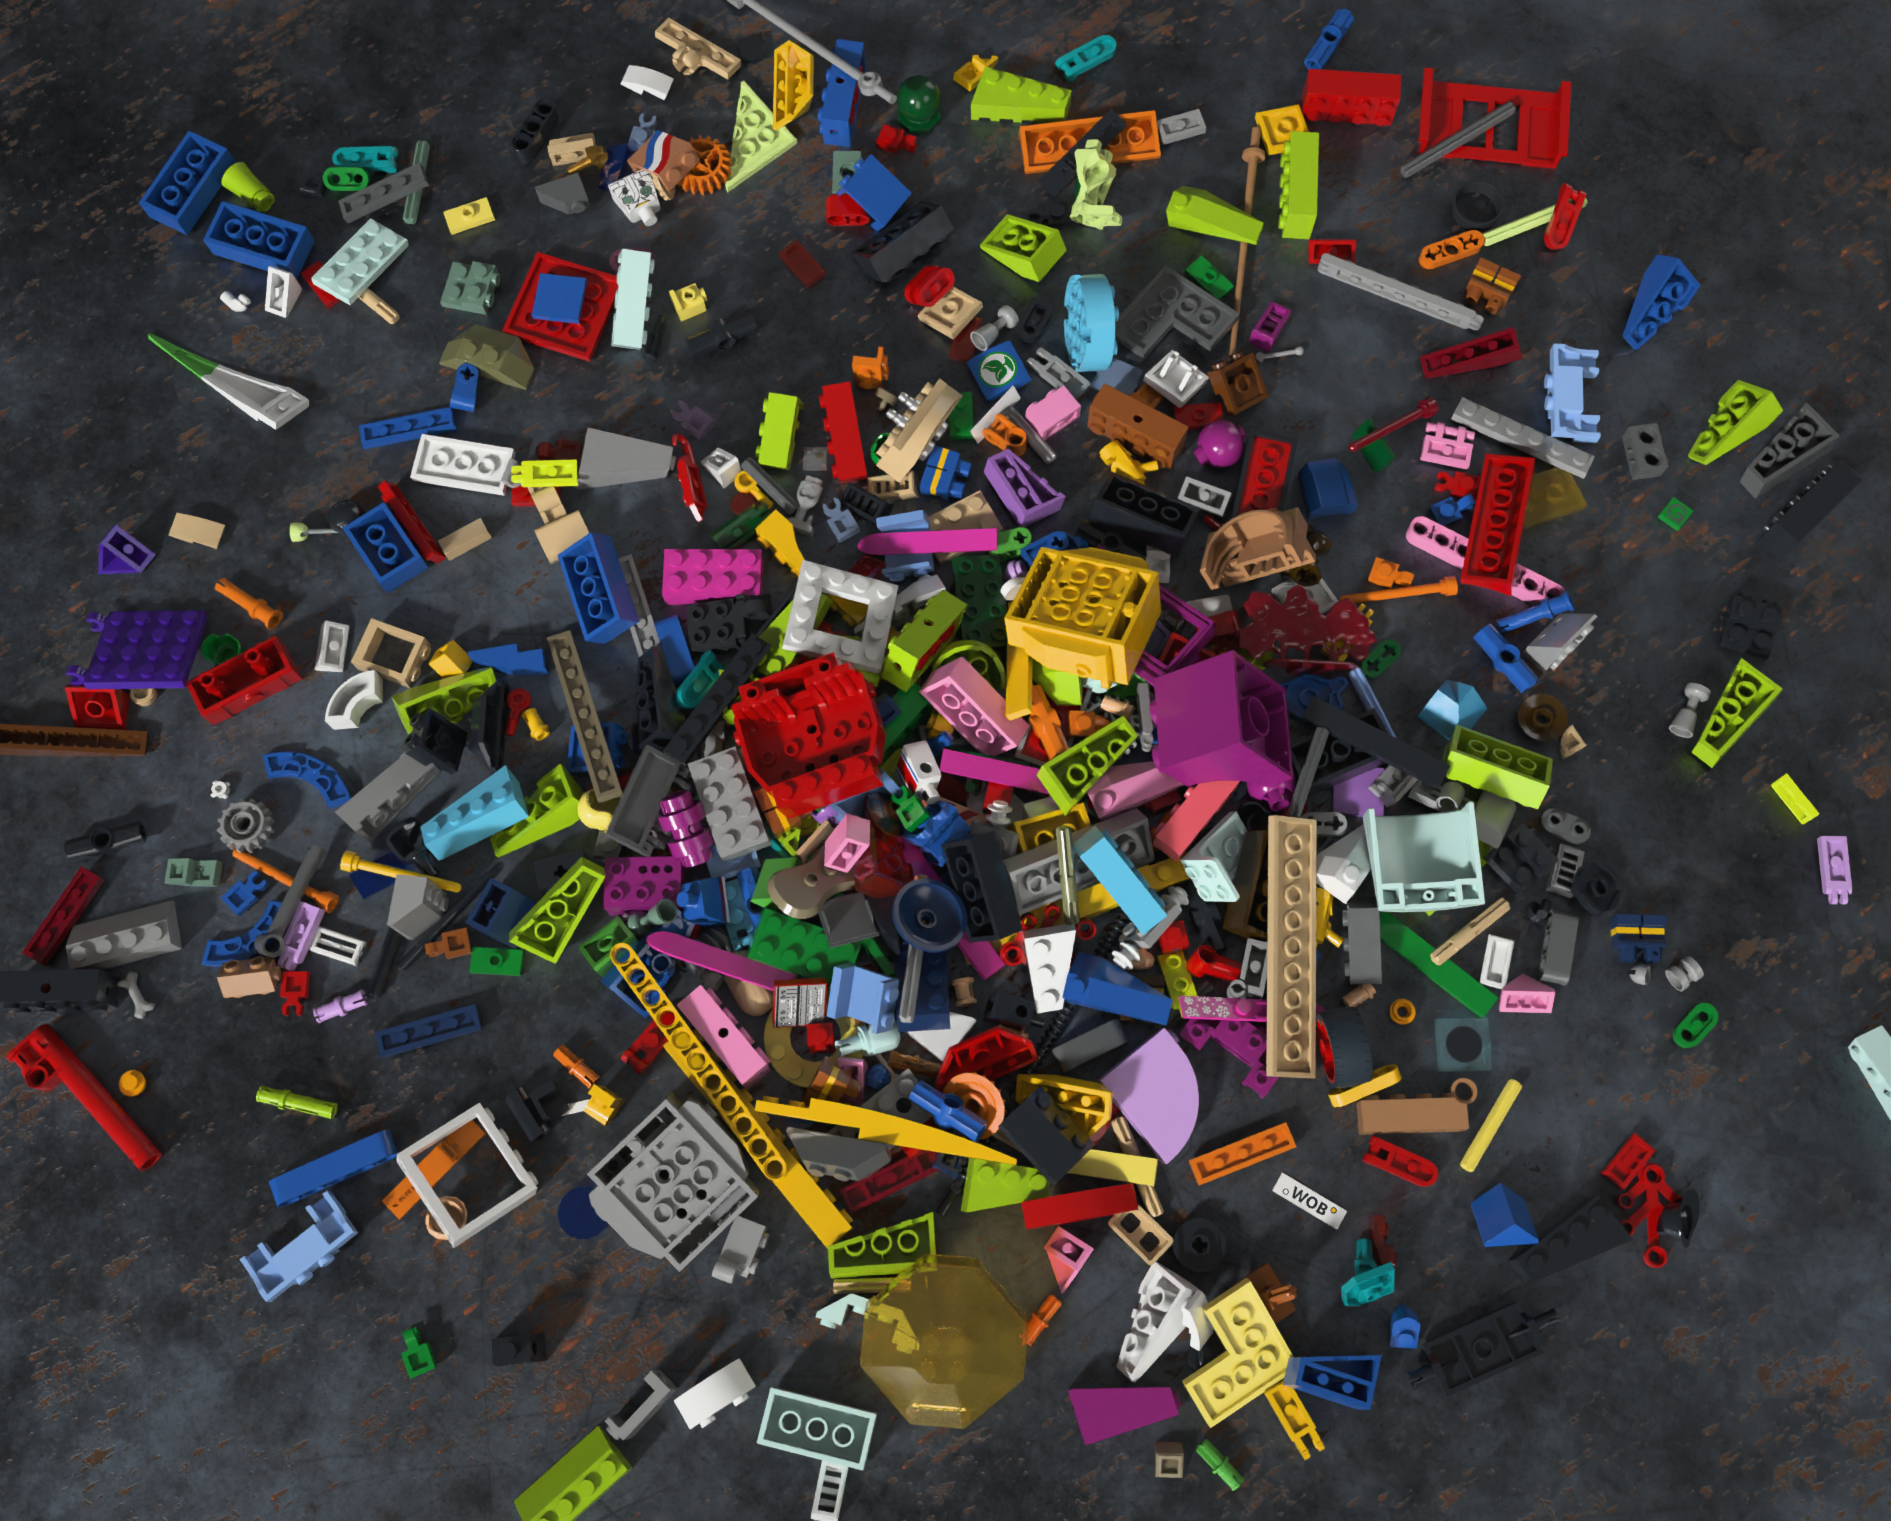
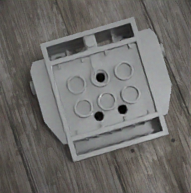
[587,1092,760,1272]

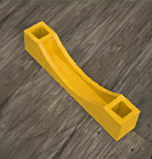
[755,510,868,628]

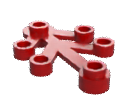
[1000,904,1096,967]
[1615,1162,1683,1268]

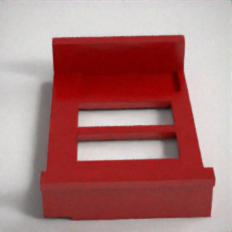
[1418,68,1571,169]

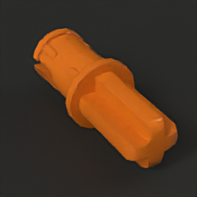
[553,1044,600,1089]
[1018,1295,1062,1346]

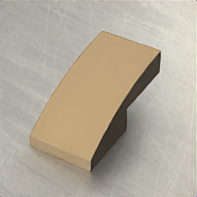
[169,513,225,549]

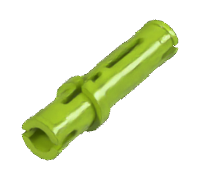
[256,1085,338,1119]

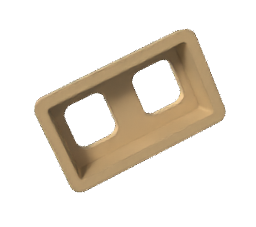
[1108,1205,1173,1265]

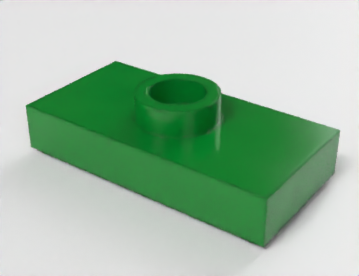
[1184,255,1234,301]
[469,947,525,976]

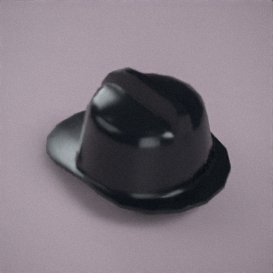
[1656,1189,1700,1248]

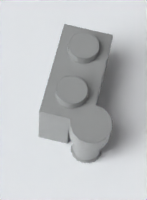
[1227,938,1267,999]

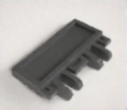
[603,745,693,857]

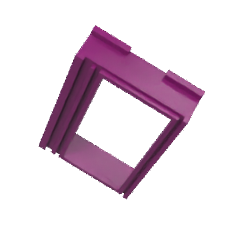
[1097,544,1215,691]

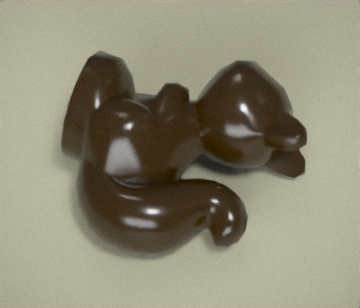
[1276,524,1333,586]

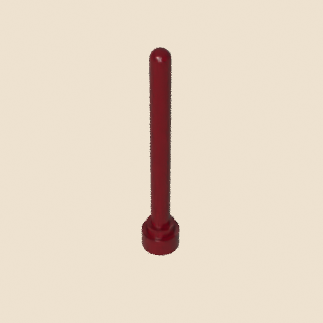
[1348,397,1439,452]

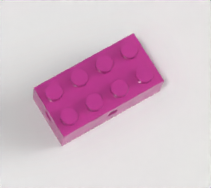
[662,549,764,605]

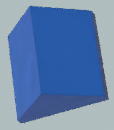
[1471,1183,1539,1247]

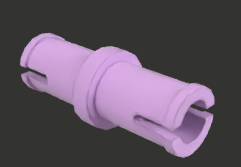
[313,989,368,1023]

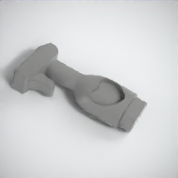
[788,475,823,537]

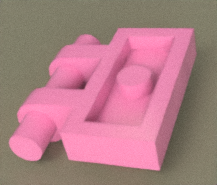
[1420,422,1475,469]

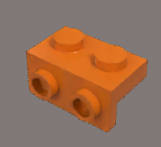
[852,346,889,389]

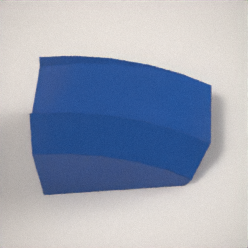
[1298,458,1358,520]

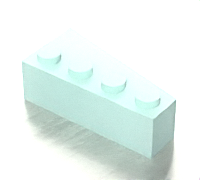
[611,249,654,350]
[1848,1025,1891,1121]

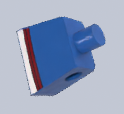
[677,876,731,928]

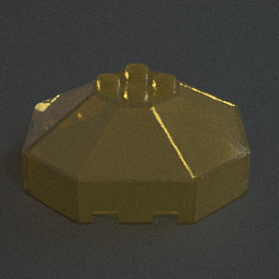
[860,1253,1028,1429]

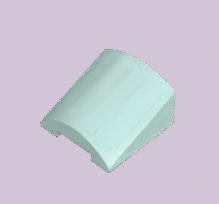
[1362,801,1485,912]

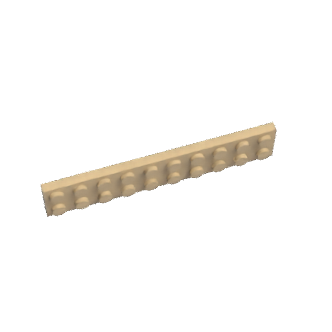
[1266,815,1317,1078]

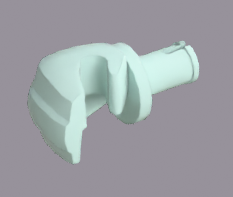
[835,1021,900,1057]

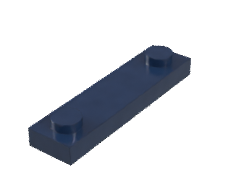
[375,1004,483,1058]

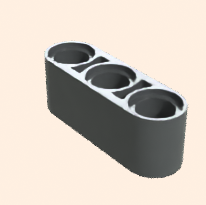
[1538,909,1579,986]
[1052,1018,1130,1074]

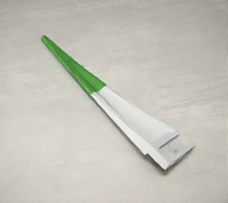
[148,333,309,430]

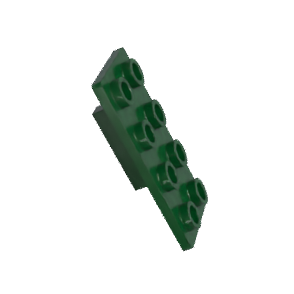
[949,555,1007,648]

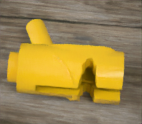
[1100,440,1158,485]
[1316,887,1344,948]

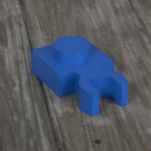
[221,871,270,917]

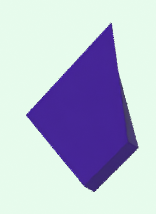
[98,524,156,574]

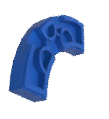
[262,751,353,809]
[201,899,295,967]

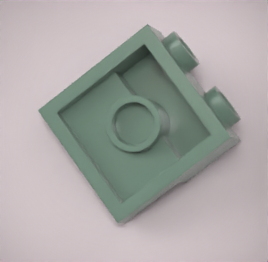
[440,261,500,315]

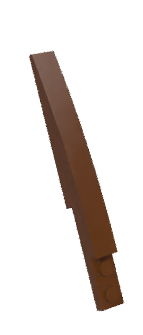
[0,724,149,756]

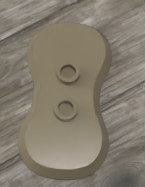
[767,843,866,919]

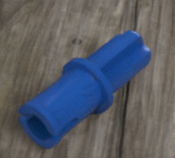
[926,732,954,758]

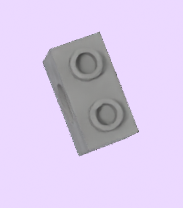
[1178,476,1234,518]

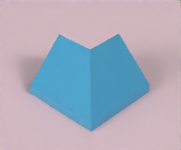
[1418,679,1487,740]

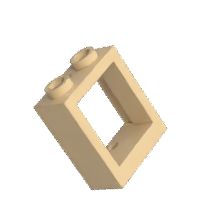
[351,618,431,688]

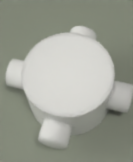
[210,780,231,799]

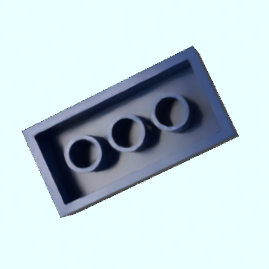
[139,131,236,236]
[203,201,315,280]
[557,532,639,644]

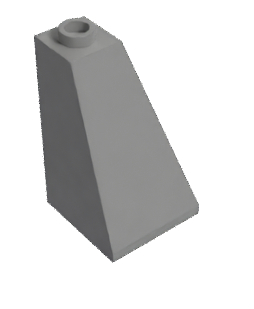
[575,428,676,490]

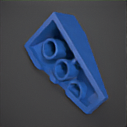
[600,908,695,1018]
[1062,952,1173,1026]

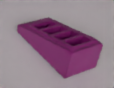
[1249,301,1292,352]

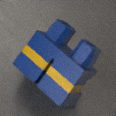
[920,445,972,501]

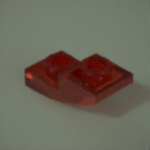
[1369,1215,1397,1268]

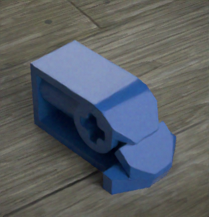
[1020,531,1089,571]

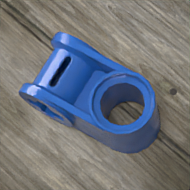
[450,363,478,412]

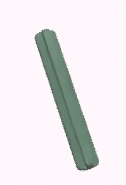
[403,140,430,224]

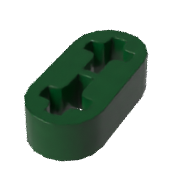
[1360,639,1401,680]

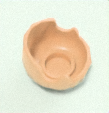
[425,1196,467,1240]

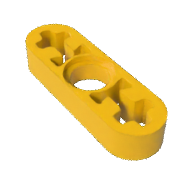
[1328,1064,1402,1107]

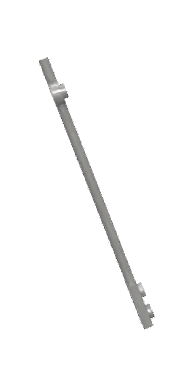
[726,0,897,104]

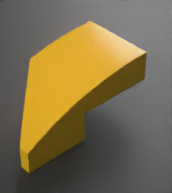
[953,55,999,92]

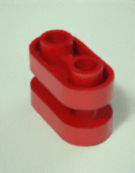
[904,265,955,307]

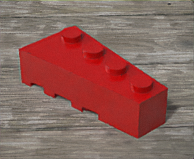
[818,381,867,484]

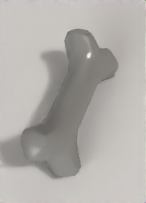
[117,971,155,1019]

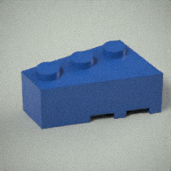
[1283,1355,1382,1410]

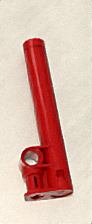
[7,1024,162,1171]

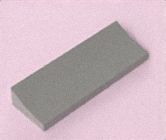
[1003,808,1155,915]

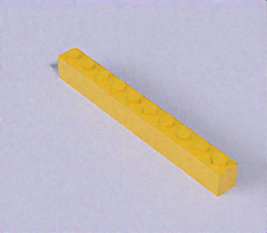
[663,1028,854,1249]

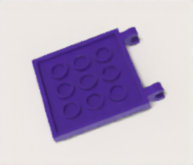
[66,610,208,689]

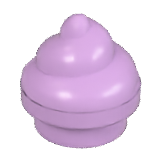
[1002,560,1028,581]

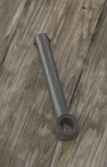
[254,844,326,957]

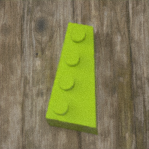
[971,66,1072,124]
[509,857,605,964]

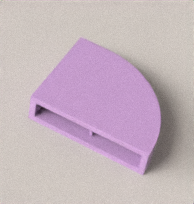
[1096,1028,1199,1164]

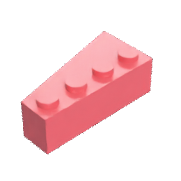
[1153,781,1240,862]

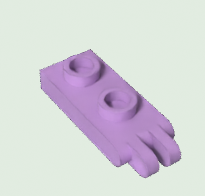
[1817,836,1852,904]
[277,901,325,971]

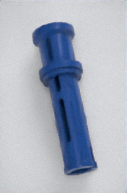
[1496,590,1575,634]

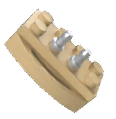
[876,378,962,482]

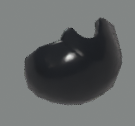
[327,499,366,536]
[1236,801,1273,832]

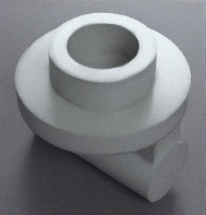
[501,459,521,488]

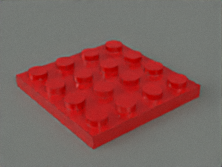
[502,252,619,362]

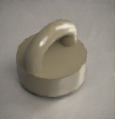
[874,387,898,411]

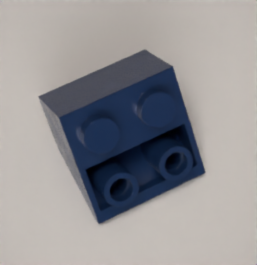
[465,878,537,949]

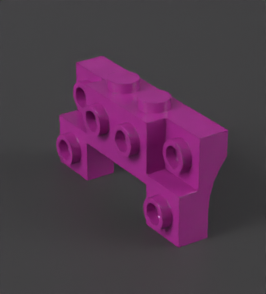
[1177,995,1279,1099]

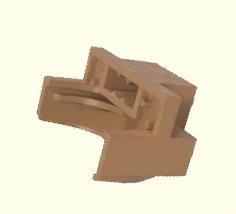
[1200,507,1316,590]

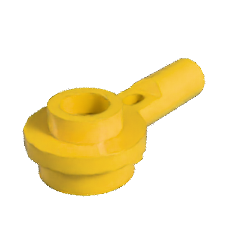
[734,471,774,510]

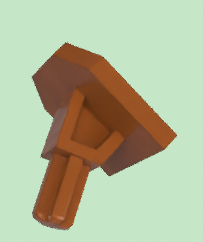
[1234,1263,1297,1324]

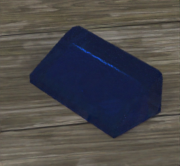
[598,143,630,190]
[349,851,407,900]

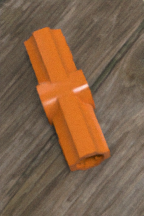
[1029,685,1069,760]

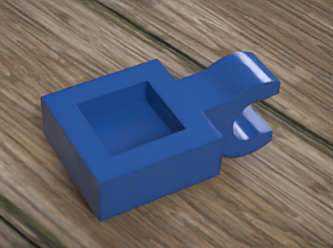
[1429,494,1476,527]

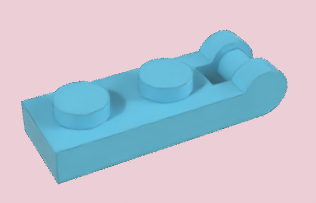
[726,879,754,951]

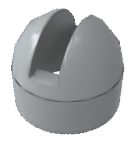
[1630,964,1651,985]

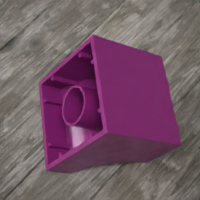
[1149,650,1293,787]

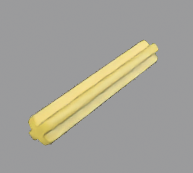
[1460,1079,1522,1172]

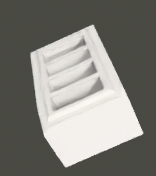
[811,1460,848,1521]

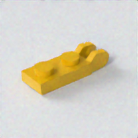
[1264,1379,1325,1460]

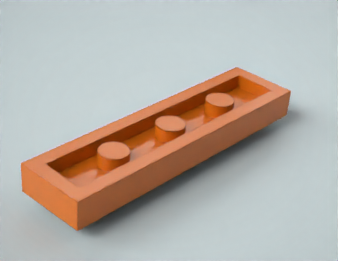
[1189,1122,1297,1186]

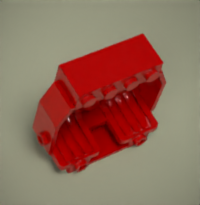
[731,652,886,819]

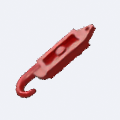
[672,433,708,522]

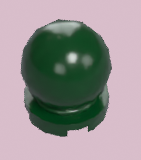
[897,75,942,135]

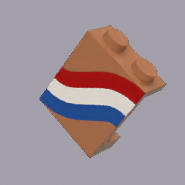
[627,130,700,191]

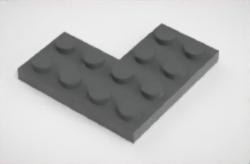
[1115,265,1240,359]

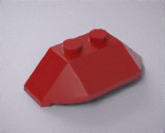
[935,1026,1039,1093]

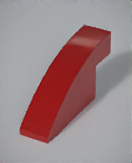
[1021,1183,1139,1229]

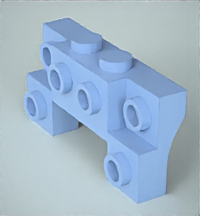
[1544,344,1601,443]
[239,1191,358,1302]

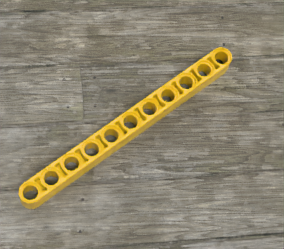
[610,943,787,1181]

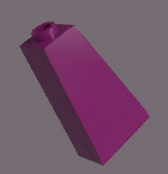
[1068,1386,1181,1445]

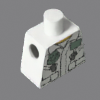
[608,170,661,226]

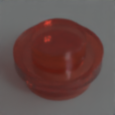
[730,493,755,515]

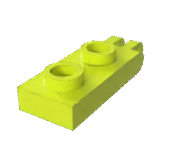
[511,460,578,487]
[1158,950,1197,1017]

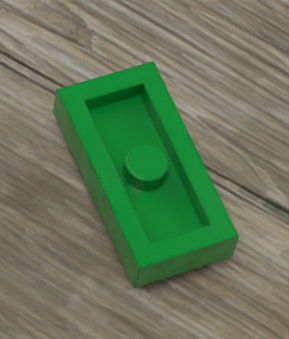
[949,392,974,440]

